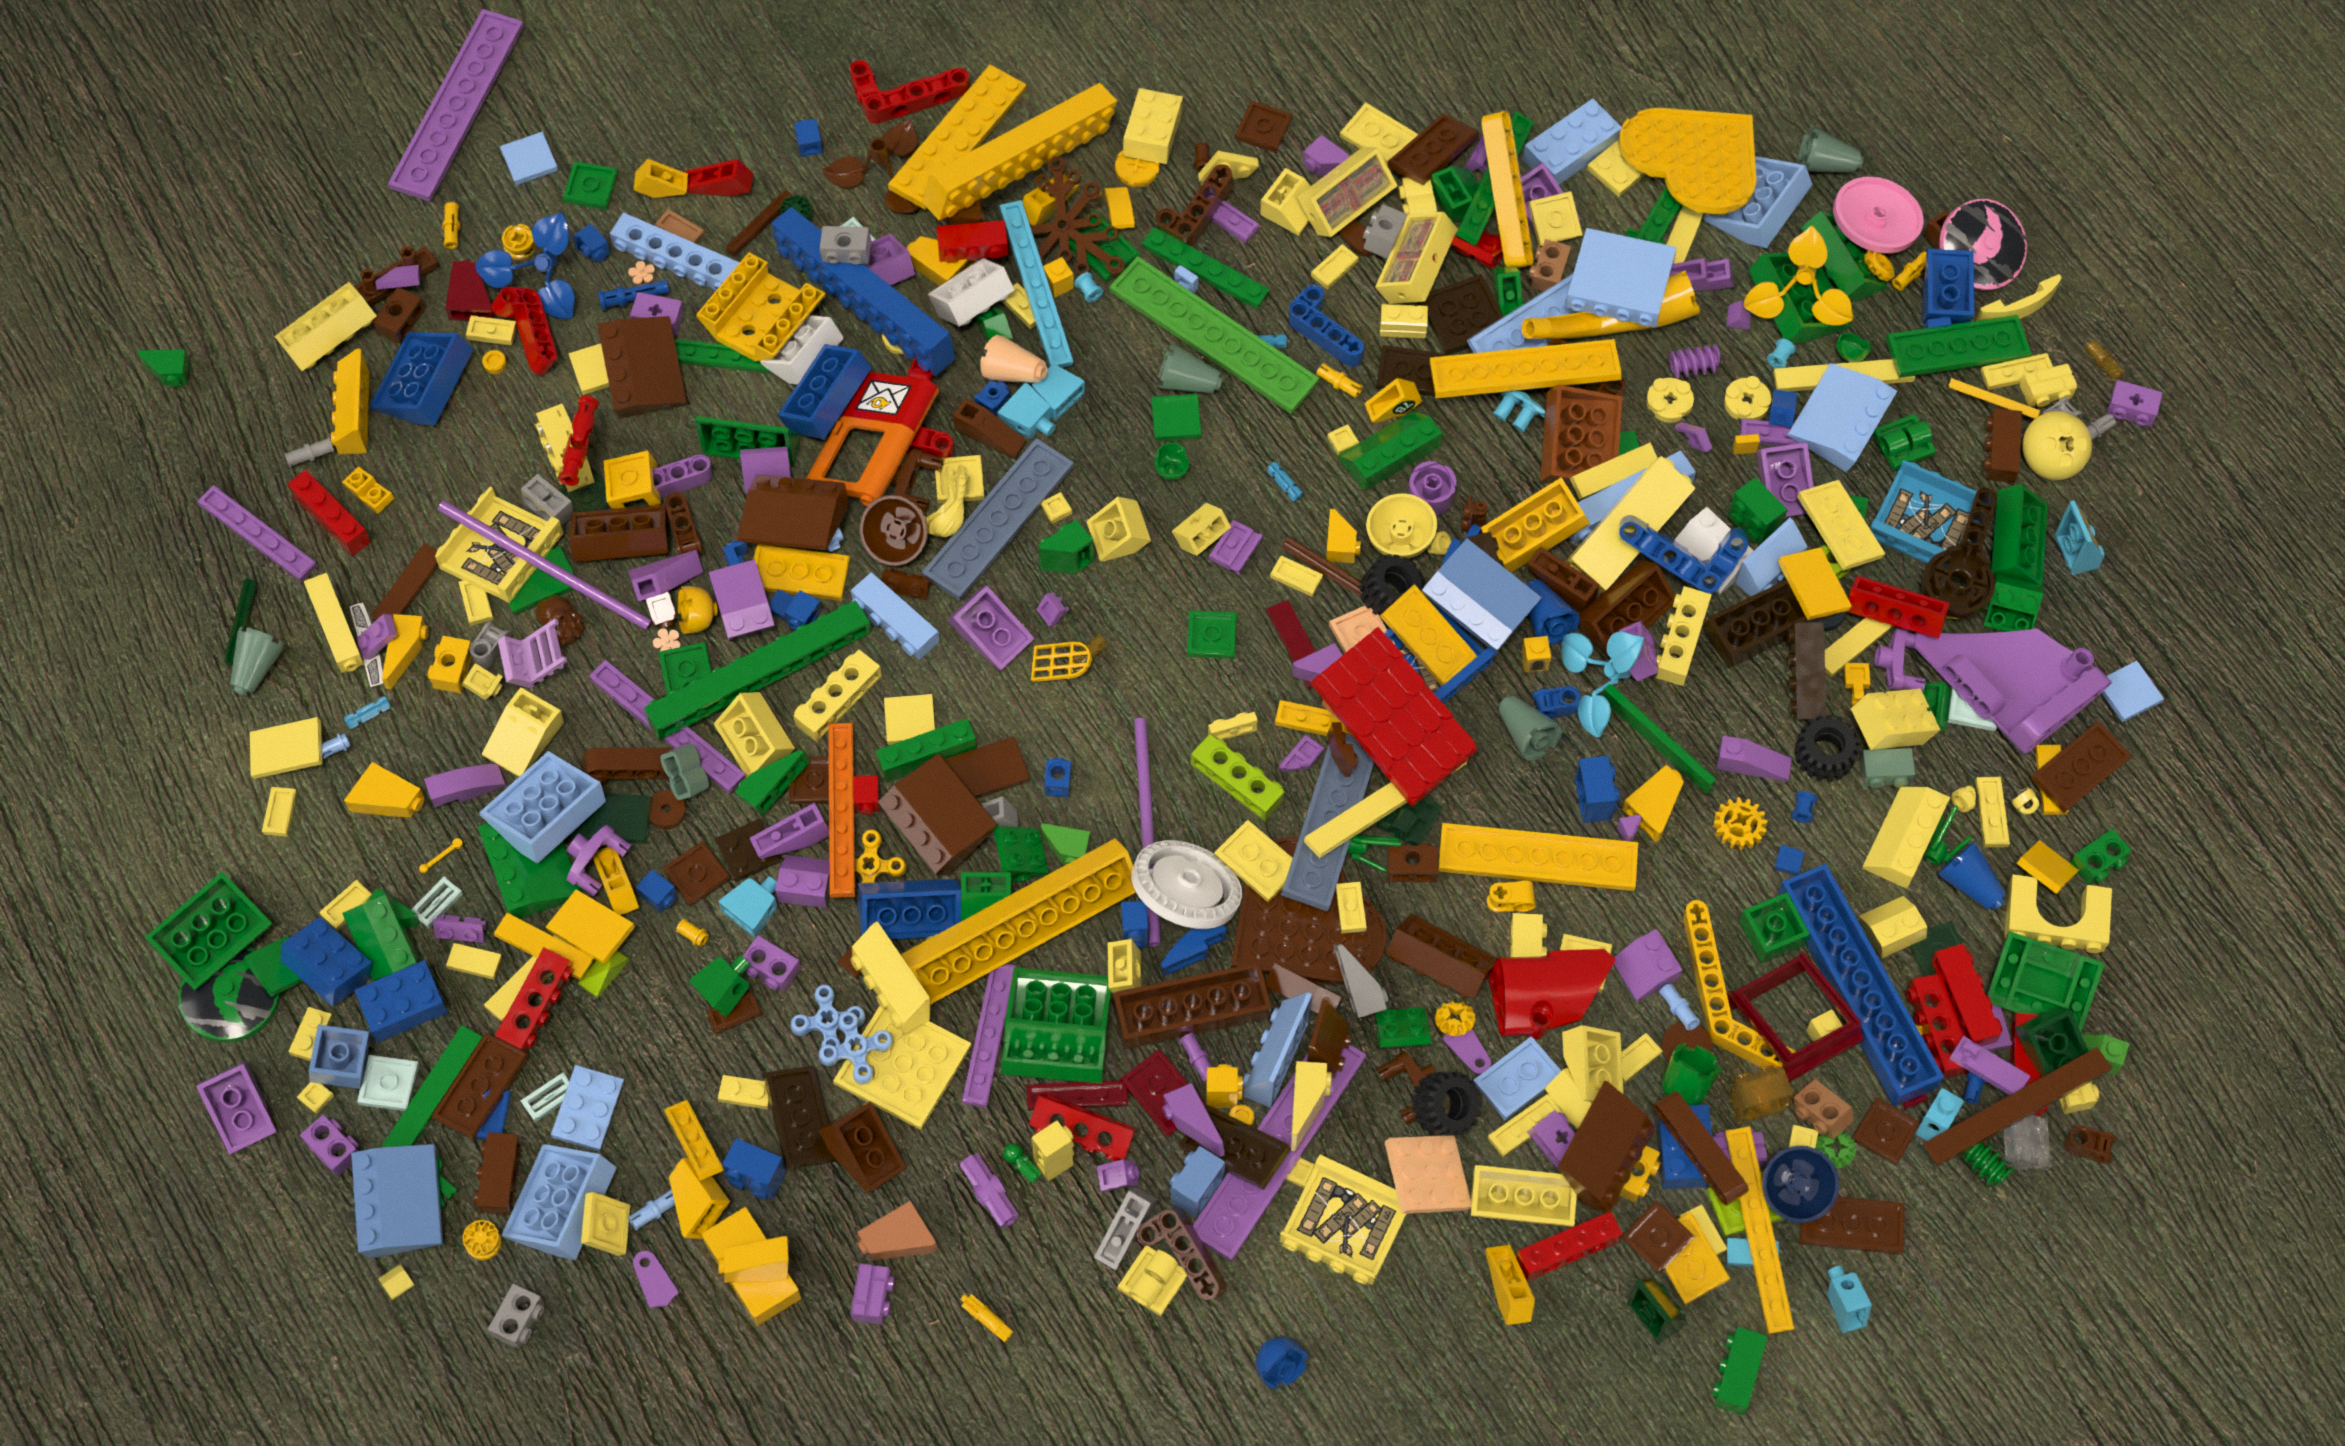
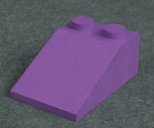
[1520,162,1581,234]
[1756,442,1814,517]
[709,559,775,641]
[946,585,1035,671]
[196,1061,277,1155]

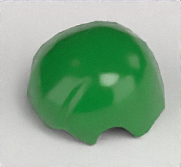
[1836,333,1873,363]
[1154,443,1190,480]

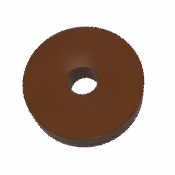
[646,790,686,830]

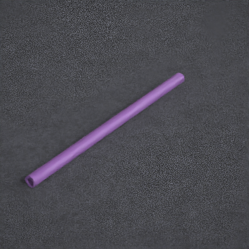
[437,500,652,630]
[1134,718,1161,947]

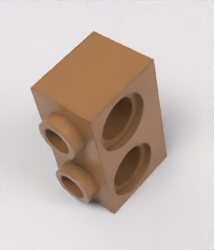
[1528,239,1571,292]
[1793,1079,1854,1140]

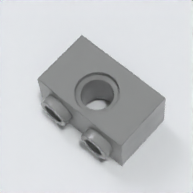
[1363,204,1408,259]
[820,226,871,264]

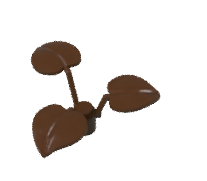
[823,120,920,213]

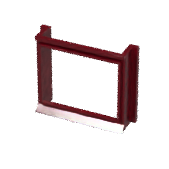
[1728,951,1864,1082]

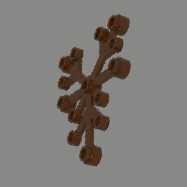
[1006,156,1125,276]

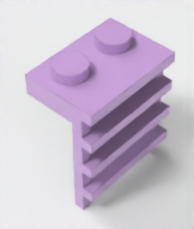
[498,619,567,688]

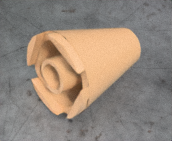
[981,335,1047,383]

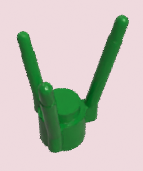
[1923,805,1972,866]
[1346,834,1402,873]

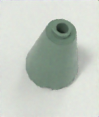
[1798,126,1863,173]
[1156,343,1223,394]
[230,626,285,696]
[1499,696,1562,761]

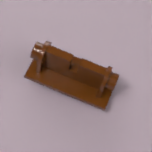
[1461,495,1488,535]
[882,568,932,600]

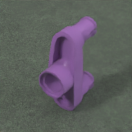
[1874,628,1925,692]
[566,824,632,897]

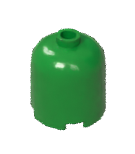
[1661,1043,1722,1105]

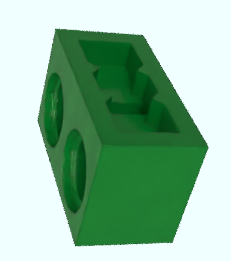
[2070,828,2132,885]

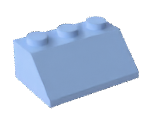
[1736,518,1808,596]

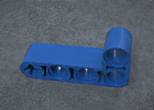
[1288,284,1364,367]

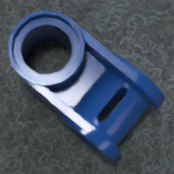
[1532,686,1580,718]

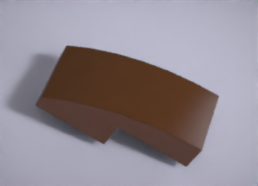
[1327,722,1358,777]

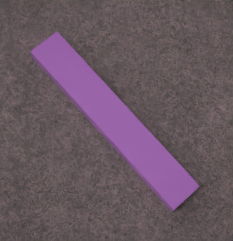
[197,485,318,582]
[962,964,1016,1108]

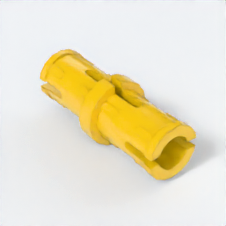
[442,202,460,249]
[1892,252,1927,291]
[1316,363,1363,399]

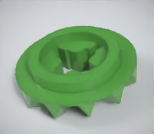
[1815,1131,1857,1168]

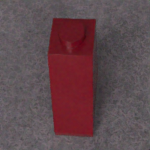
[445,260,495,321]

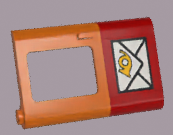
[806,372,939,507]

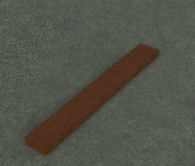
[1923,1047,2112,1167]

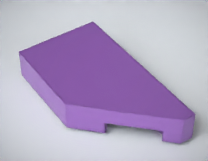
[375,265,420,289]
[1675,422,1712,452]
[1278,734,1325,772]

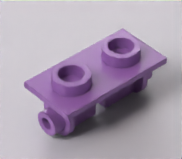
[433,914,487,943]

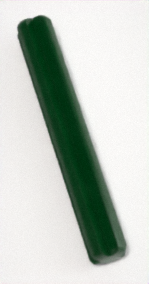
[224,579,257,666]

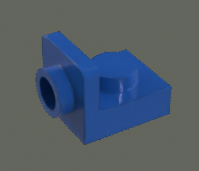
[723,541,748,567]

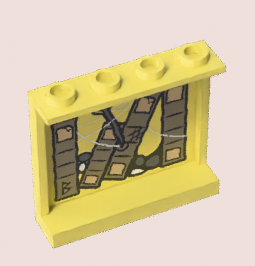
[435,487,563,603]
[1279,1154,1407,1285]

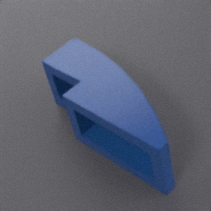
[1161,924,1227,977]

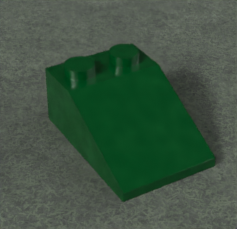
[2015,1006,2100,1082]
[1627,1278,1687,1345]

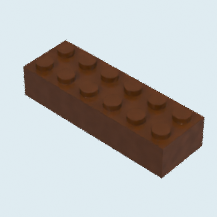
[1112,962,1272,1049]

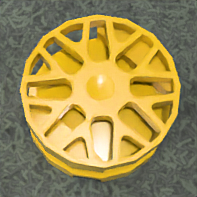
[502,224,536,260]
[463,1220,502,1261]

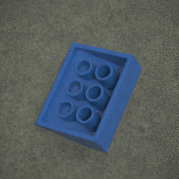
[369,332,473,425]

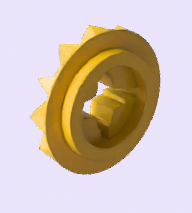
[1864,250,1895,282]
[1435,1000,1475,1036]

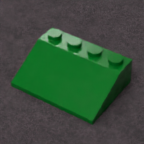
[1748,253,1852,344]
[695,416,800,467]
[478,823,581,920]
[145,871,273,991]

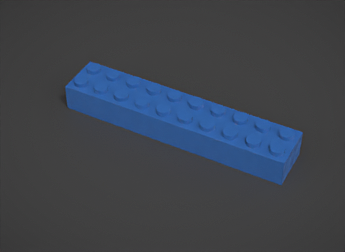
[771,207,955,376]
[1778,864,1944,1107]

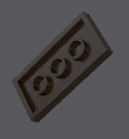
[763,1065,836,1170]
[1179,1104,1291,1190]

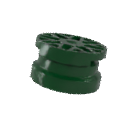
[780,195,813,223]

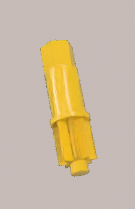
[960,1294,1015,1342]

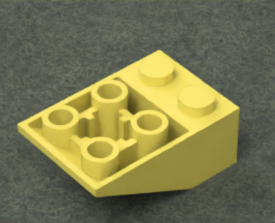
[482,687,564,777]

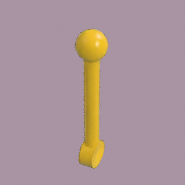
[419,838,463,873]

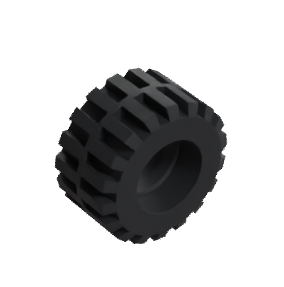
[1359,554,1425,618]
[1795,715,1860,782]
[1412,1072,1482,1136]

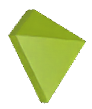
[578,950,629,998]

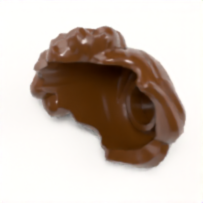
[536,595,584,647]

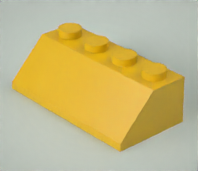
[331,349,370,454]

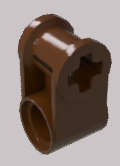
[2063,1125,2117,1164]

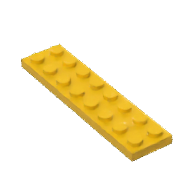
[888,65,1027,210]
[1430,339,1622,398]
[1438,823,1638,891]

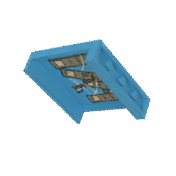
[1870,460,1987,567]

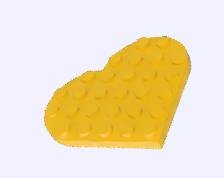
[1619,108,1756,215]

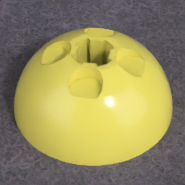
[2022,411,2092,481]
[1366,494,1437,559]

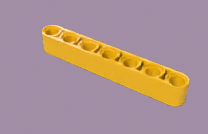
[1482,111,1534,269]

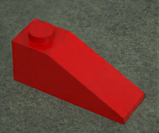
[683,159,753,196]

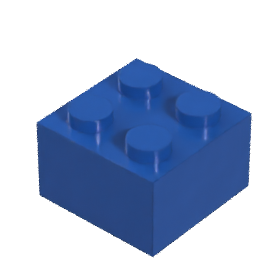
[1575,756,1620,823]
[722,1138,786,1200]

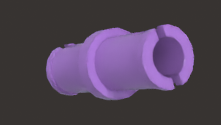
[1180,1033,1212,1084]

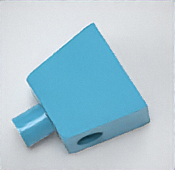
[1032,365,1085,421]
[997,382,1056,439]
[718,876,777,939]
[1915,1088,1964,1141]
[1827,1266,1872,1334]

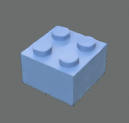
[309,1025,370,1089]
[1169,1146,1225,1219]

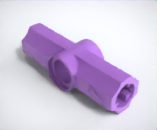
[960,1153,1019,1229]

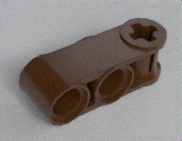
[665,492,703,555]

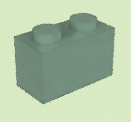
[1859,748,1915,788]

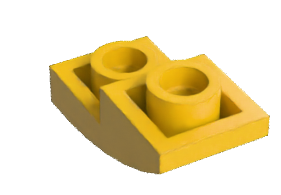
[1104,187,1135,229]
[342,467,395,514]

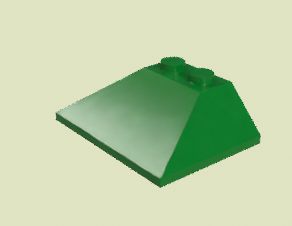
[1987,931,2105,1032]

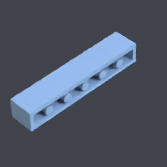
[1569,451,1696,543]

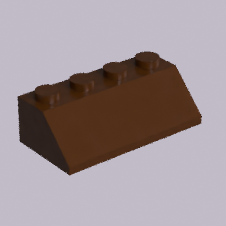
[569,504,669,562]
[1578,560,1676,659]
[1385,914,1497,1000]

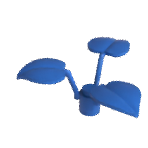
[475,212,575,319]

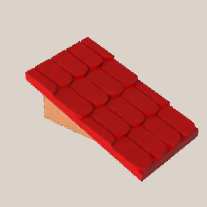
[1311,627,1478,807]

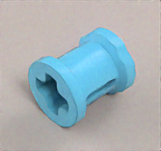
[1074,272,1103,303]
[1767,338,1796,368]

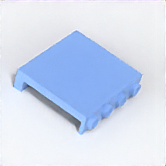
[1566,228,1677,327]

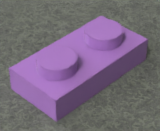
[356,614,397,660]

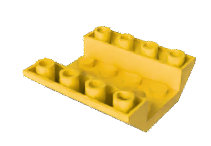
[696,252,825,361]

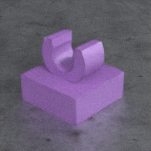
[1036,592,1069,627]

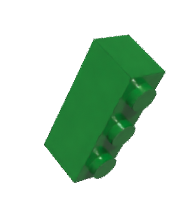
[1711,1326,1768,1416]

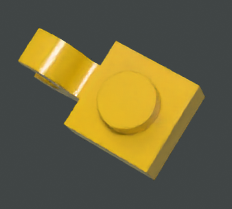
[1843,663,1870,706]

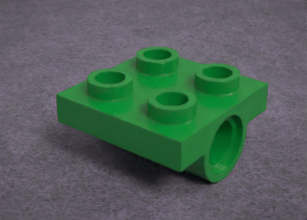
[1872,414,1936,471]
[993,826,1049,882]
[1375,1007,1431,1048]

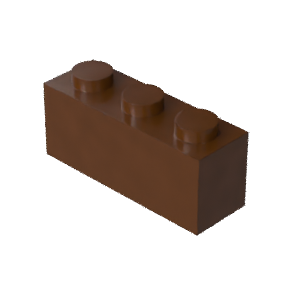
[1983,408,2022,483]
[474,1133,522,1215]

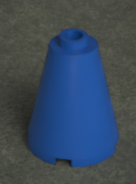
[1526,580,1580,645]
[1938,841,2006,910]

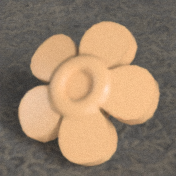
[628,261,655,285]
[653,628,681,651]

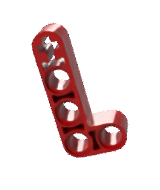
[491,287,557,375]

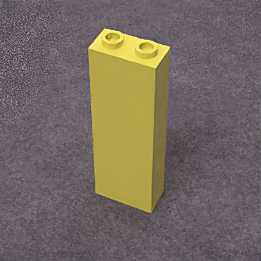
[1565,456,1695,594]

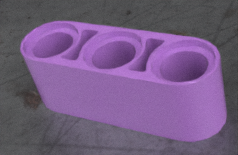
[653,455,713,498]

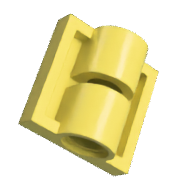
[1118,1246,1188,1317]

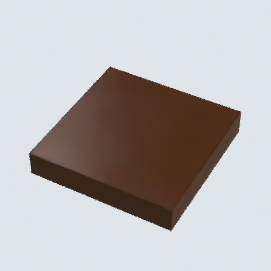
[1235,100,1293,153]
[789,756,829,804]
[662,841,731,907]
[1853,1097,1921,1166]
[1621,1200,1695,1274]

